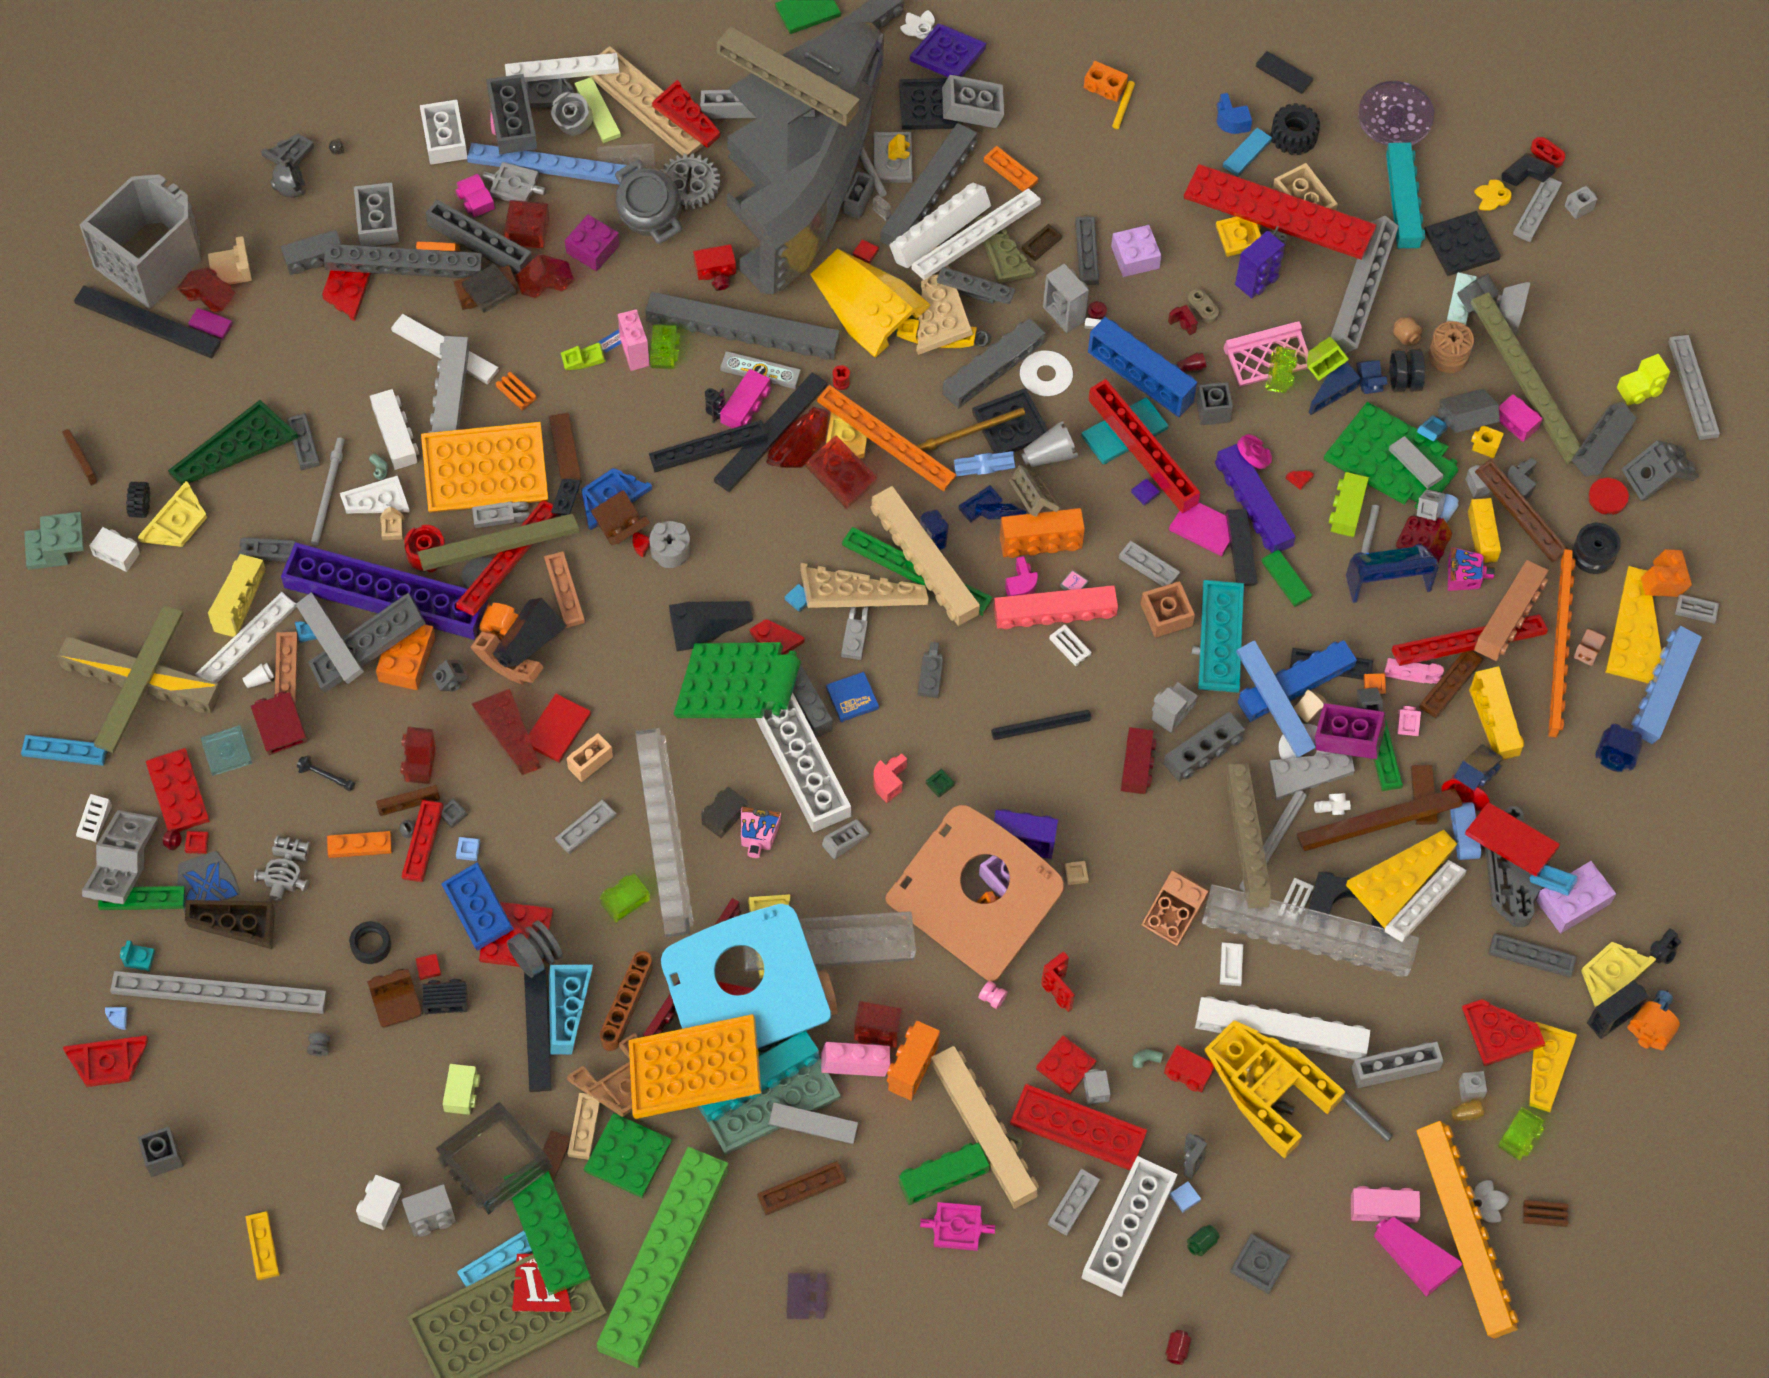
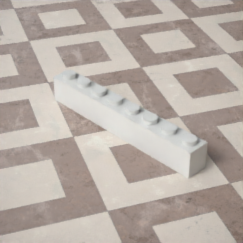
[1195,996,1370,1060]

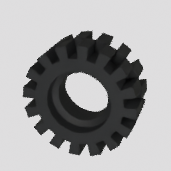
[126,481,151,518]

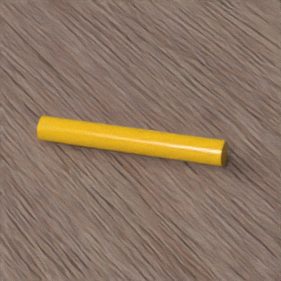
[1112,81,1135,129]

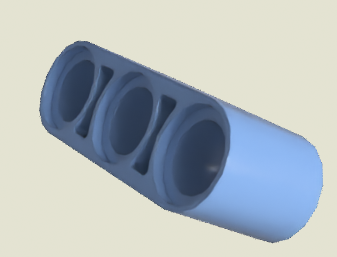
[1450,802,1481,860]

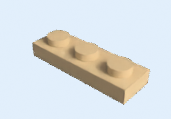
[568,1093,600,1160]

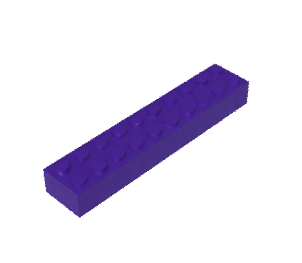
[281,542,488,640]

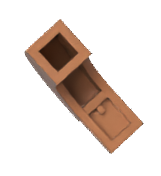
[471,632,544,685]

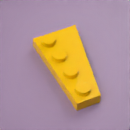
[1529,1021,1577,1112]

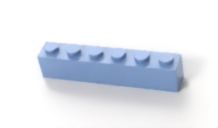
[1631,626,1702,744]

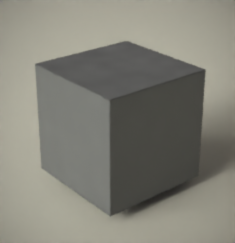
[1196,382,1233,425]
[137,1127,183,1177]

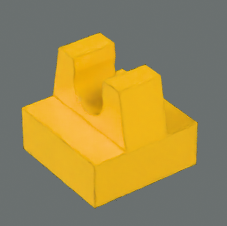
[888,133,910,161]

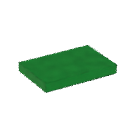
[775,0,841,34]

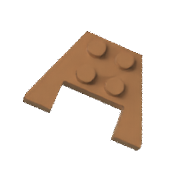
[567,1033,638,1117]

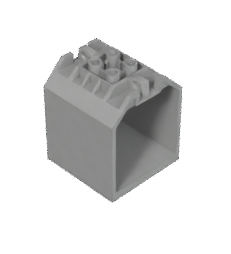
[80,174,201,309]

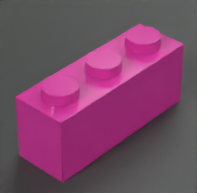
[720,369,772,428]

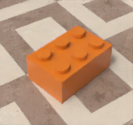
[376,624,435,690]
[886,1021,940,1101]

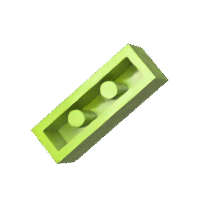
[1329,472,1369,537]

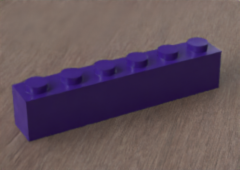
[1215,444,1296,553]

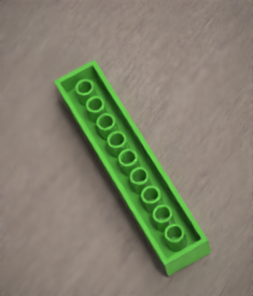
[597,1147,729,1368]

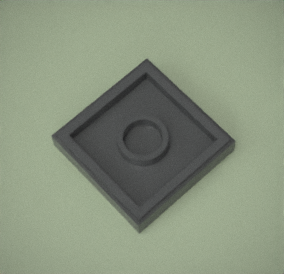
[1230,1234,1290,1294]

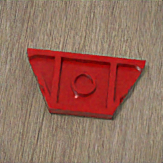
[322,270,371,321]
[63,1035,148,1087]

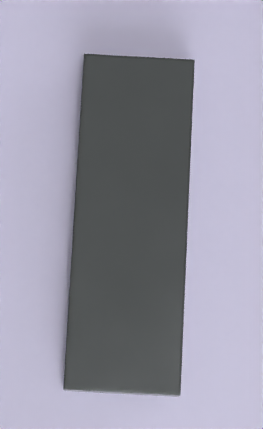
[287,413,320,470]

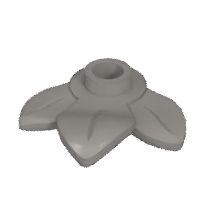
[1473,1180,1509,1223]

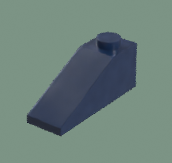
[1309,361,1361,415]

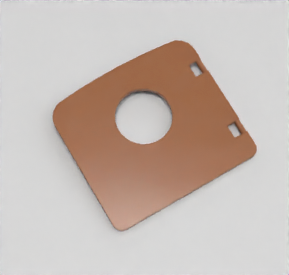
[886,805,1064,982]

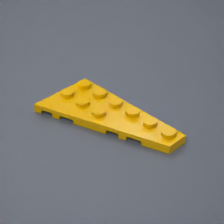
[1605,566,1662,683]
[1346,830,1457,928]

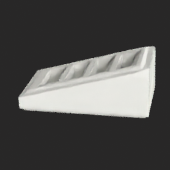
[76,794,112,842]

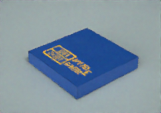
[826,672,879,722]

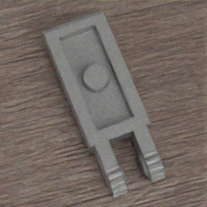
[472,501,530,528]
[841,607,869,660]

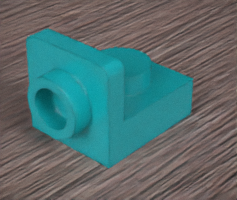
[120,940,155,971]

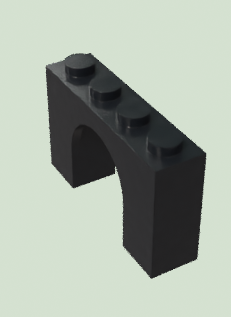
[1305,872,1391,947]

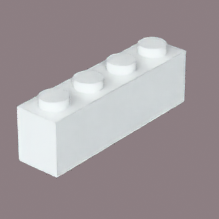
[370,389,419,470]

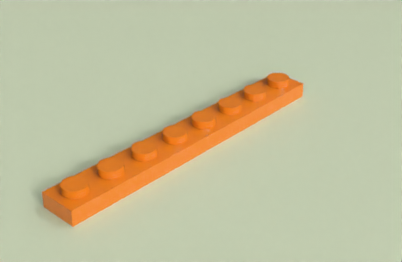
[817,385,956,492]

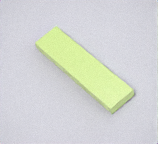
[574,77,621,143]

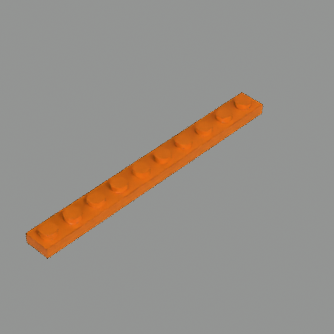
[1548,549,1575,738]

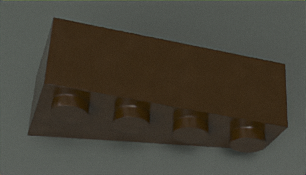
[185,900,275,949]

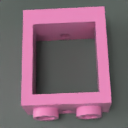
[618,309,649,371]

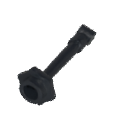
[297,756,355,791]

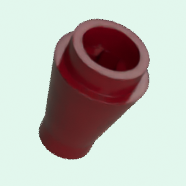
[1177,352,1207,372]

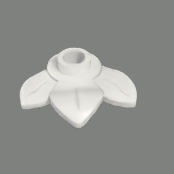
[900,10,935,40]

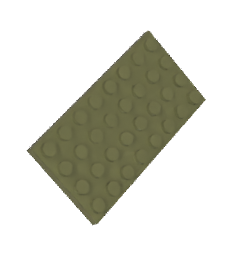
[407,1254,607,1378]

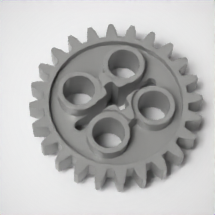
[661,153,720,209]

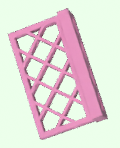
[1223,321,1309,387]

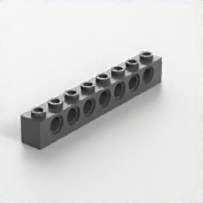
[324,244,482,278]

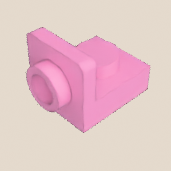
[1397,706,1421,736]

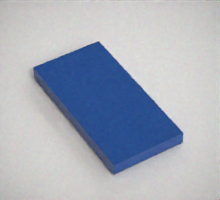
[441,862,514,951]

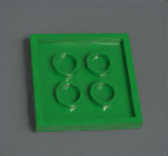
[584,1113,672,1199]

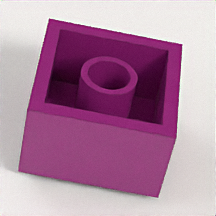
[565,214,620,272]

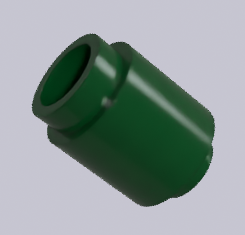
[1187,1224,1220,1256]

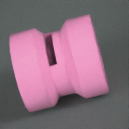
[979,980,1008,1009]

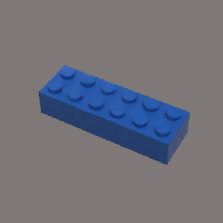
[1088,317,1197,418]

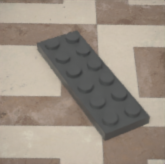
[308,593,426,693]

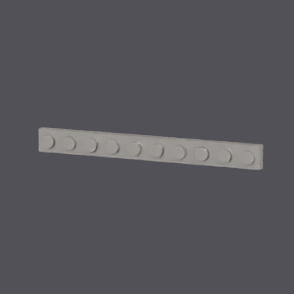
[110,971,327,1014]

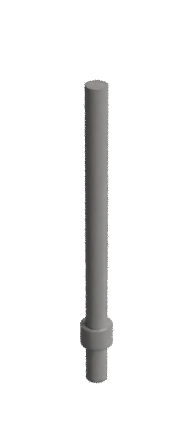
[311,438,345,545]

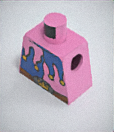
[741,807,781,858]

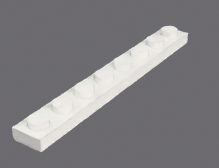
[912,189,1041,280]

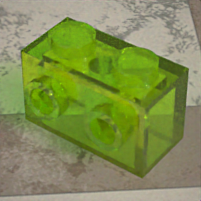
[650,325,680,369]
[1266,346,1298,393]

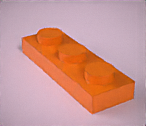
[984,146,1039,192]
[327,831,392,858]

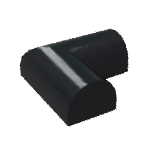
[1501,153,1556,186]

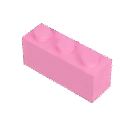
[821,1042,890,1077]
[1351,1186,1420,1223]

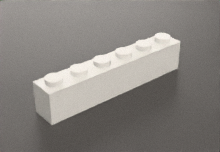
[889,183,991,268]

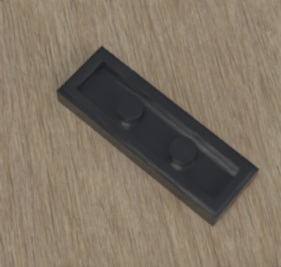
[1256,51,1313,94]

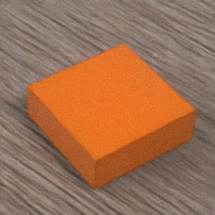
[1364,673,1386,694]

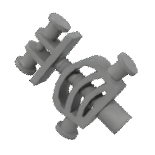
[254,835,311,901]

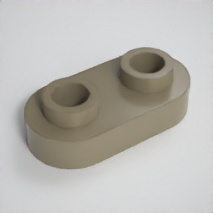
[1187,289,1219,323]

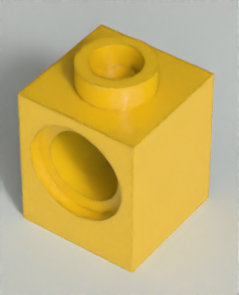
[1471,426,1504,459]

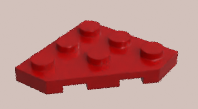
[1462,999,1545,1066]

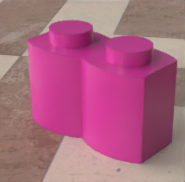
[455,174,495,218]

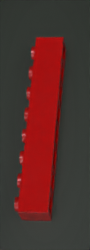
[1088,379,1200,514]

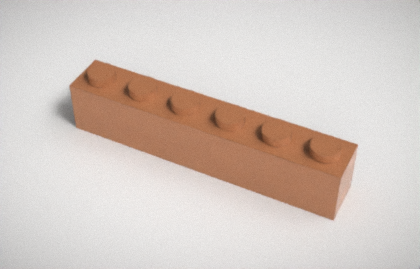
[1474,560,1549,661]

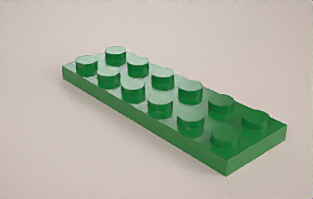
[503,1161,591,1296]

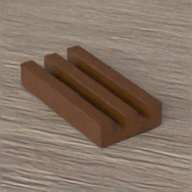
[1523,1200,1568,1227]

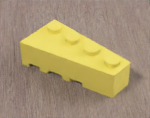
[208,554,266,637]

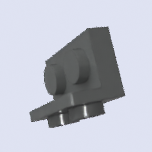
[1183,1133,1207,1180]

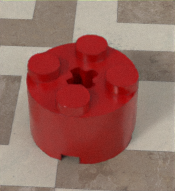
[404,524,445,572]

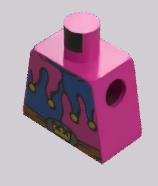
[1448,548,1495,591]

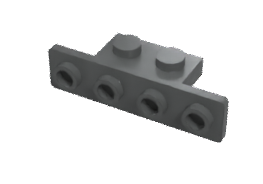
[937,267,1015,304]

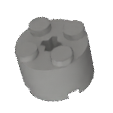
[551,92,593,136]
[649,521,691,568]

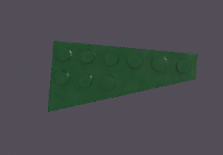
[168,400,299,486]

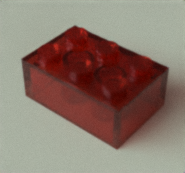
[806,435,877,510]

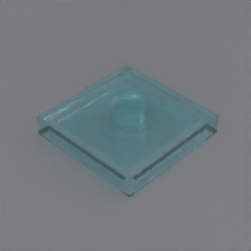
[201,725,252,776]

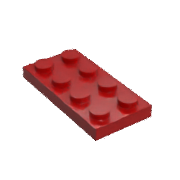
[145,748,210,832]

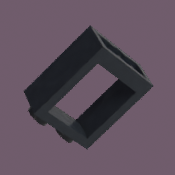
[1587,980,1648,1039]

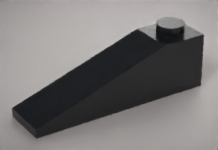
[669,601,753,652]

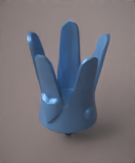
[1653,990,1673,1011]

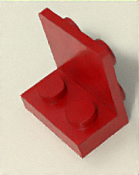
[1041,951,1075,1012]

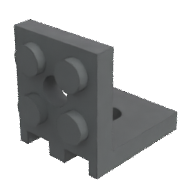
[1621,440,1699,501]

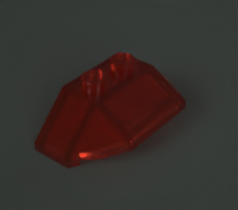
[766,407,828,468]

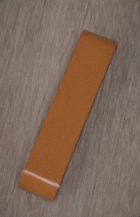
[600,951,653,1051]

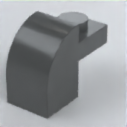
[1506,458,1537,500]

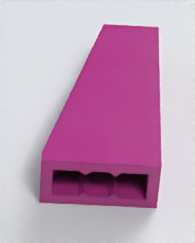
[1374,1217,1463,1297]

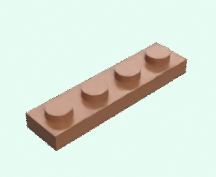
[544,551,585,628]
[275,632,298,704]

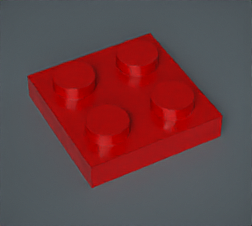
[1036,1035,1097,1095]

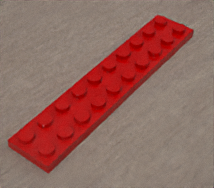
[1184,164,1377,260]

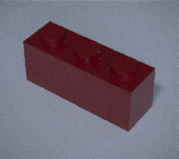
[1121,727,1157,794]

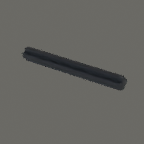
[991,710,1091,740]

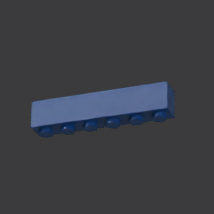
[1237,640,1357,722]

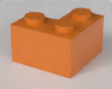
[1641,549,1692,597]

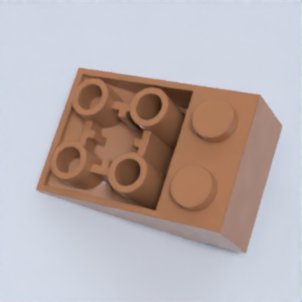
[1141,870,1212,946]

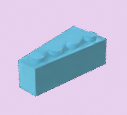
[549,965,593,1054]

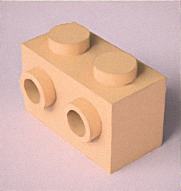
[567,733,613,783]

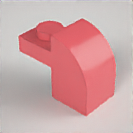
[873,753,907,803]

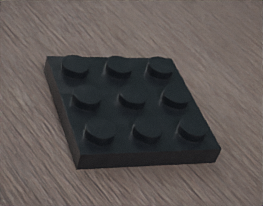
[899,78,958,130]
[1424,211,1501,276]
[972,388,1048,454]

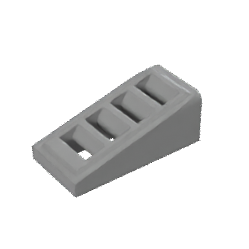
[822,819,869,859]

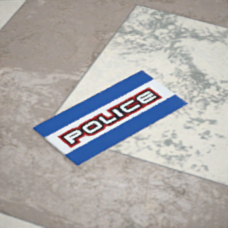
[597,329,621,353]

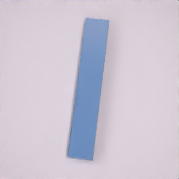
[1236,640,1316,758]

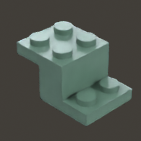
[24,512,84,570]

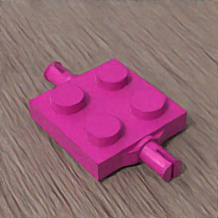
[920,1202,995,1251]

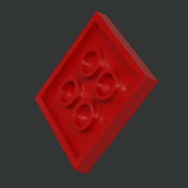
[479,902,553,967]

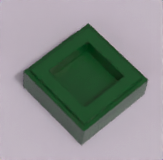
[926,768,955,797]

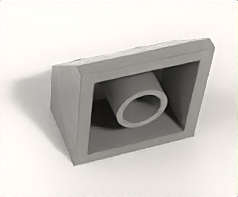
[1496,282,1530,335]

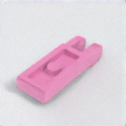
[1384,658,1444,684]

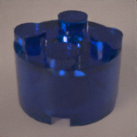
[1595,724,1643,772]

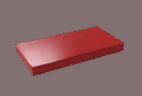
[1465,802,1560,877]

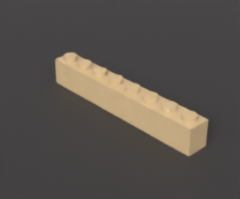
[870,486,980,626]
[931,1046,1039,1209]

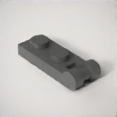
[237,538,295,562]

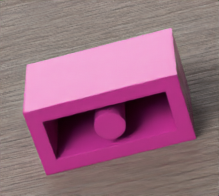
[1499,394,1542,442]

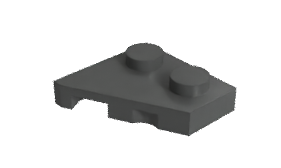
[261,134,314,166]

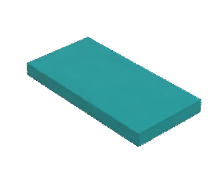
[1081,397,1169,465]

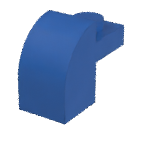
[1216,93,1252,134]

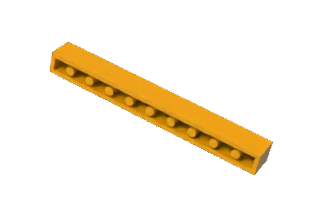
[1416,1121,1519,1339]

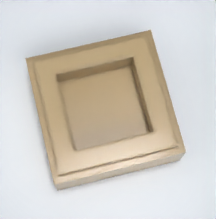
[1064,861,1089,885]

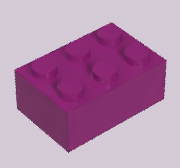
[1315,703,1386,759]

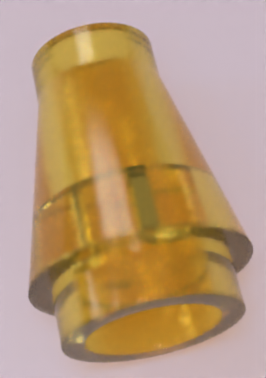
[1450,1099,1484,1122]

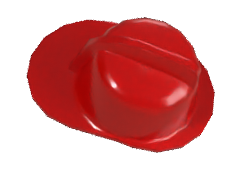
[1441,774,1490,811]

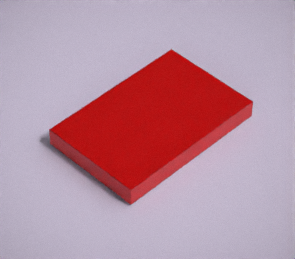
[524,694,591,763]

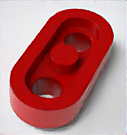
[1530,137,1565,168]

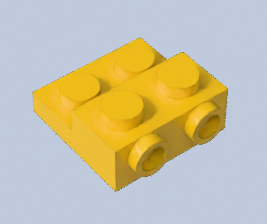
[1216,217,1263,257]

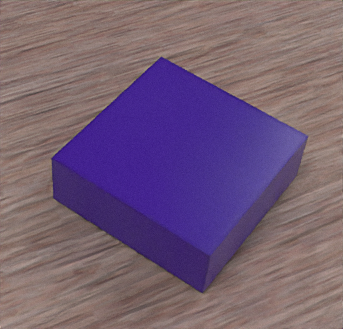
[1131,478,1160,506]

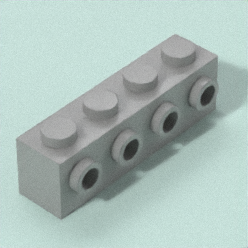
[1351,1042,1443,1088]

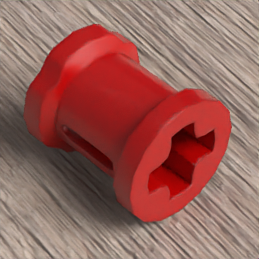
[833,365,850,390]

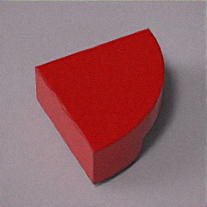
[1285,470,1314,490]
[632,532,650,557]

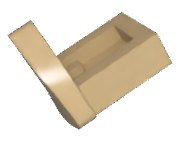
[380,507,404,540]
[1294,690,1327,723]

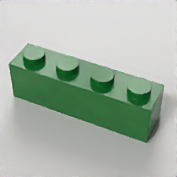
[898,1143,990,1205]

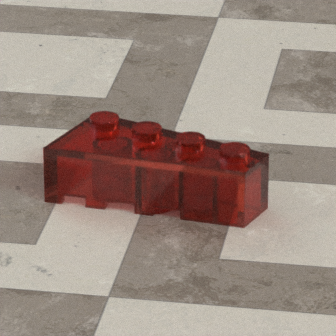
[471,689,541,775]

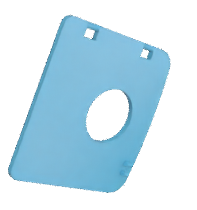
[661,904,831,1049]

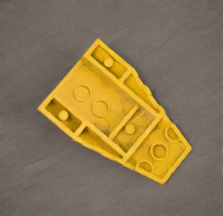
[810,249,931,358]

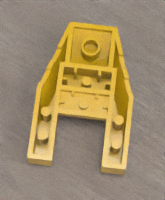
[1205,1020,1345,1159]

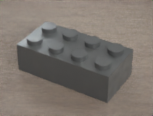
[486,74,537,155]

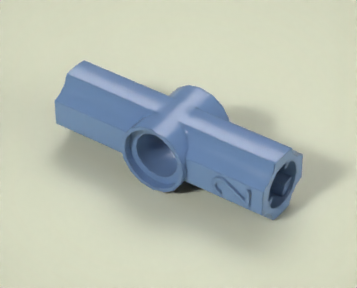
[954,451,1015,476]

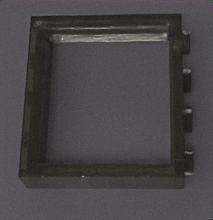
[436,1102,552,1215]

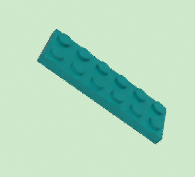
[1198,580,1244,693]

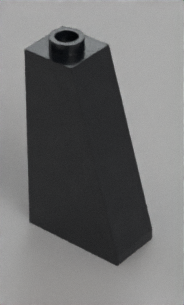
[493,598,567,667]

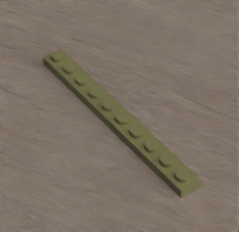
[1470,292,1581,465]

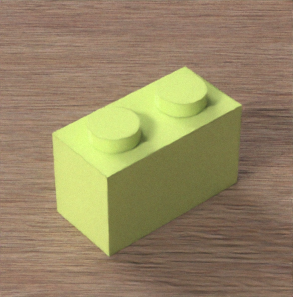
[443,1064,480,1115]

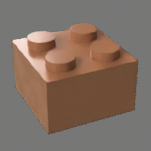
[1140,581,1195,638]

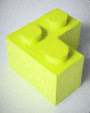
[1617,354,1670,406]

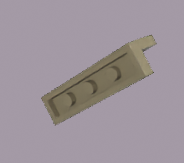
[1009,465,1060,517]

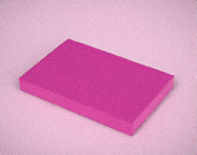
[1169,503,1230,557]

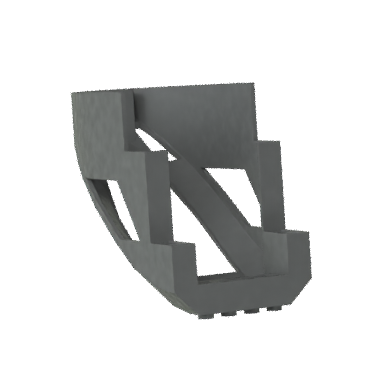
[727,22,884,294]

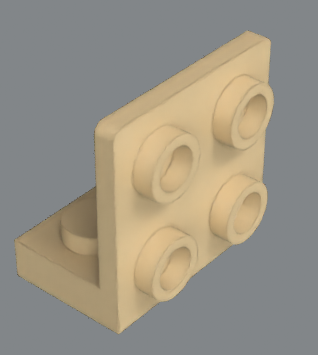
[208,236,252,287]

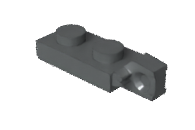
[918,642,943,698]

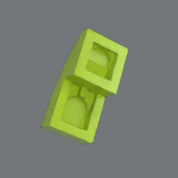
[561,342,606,370]

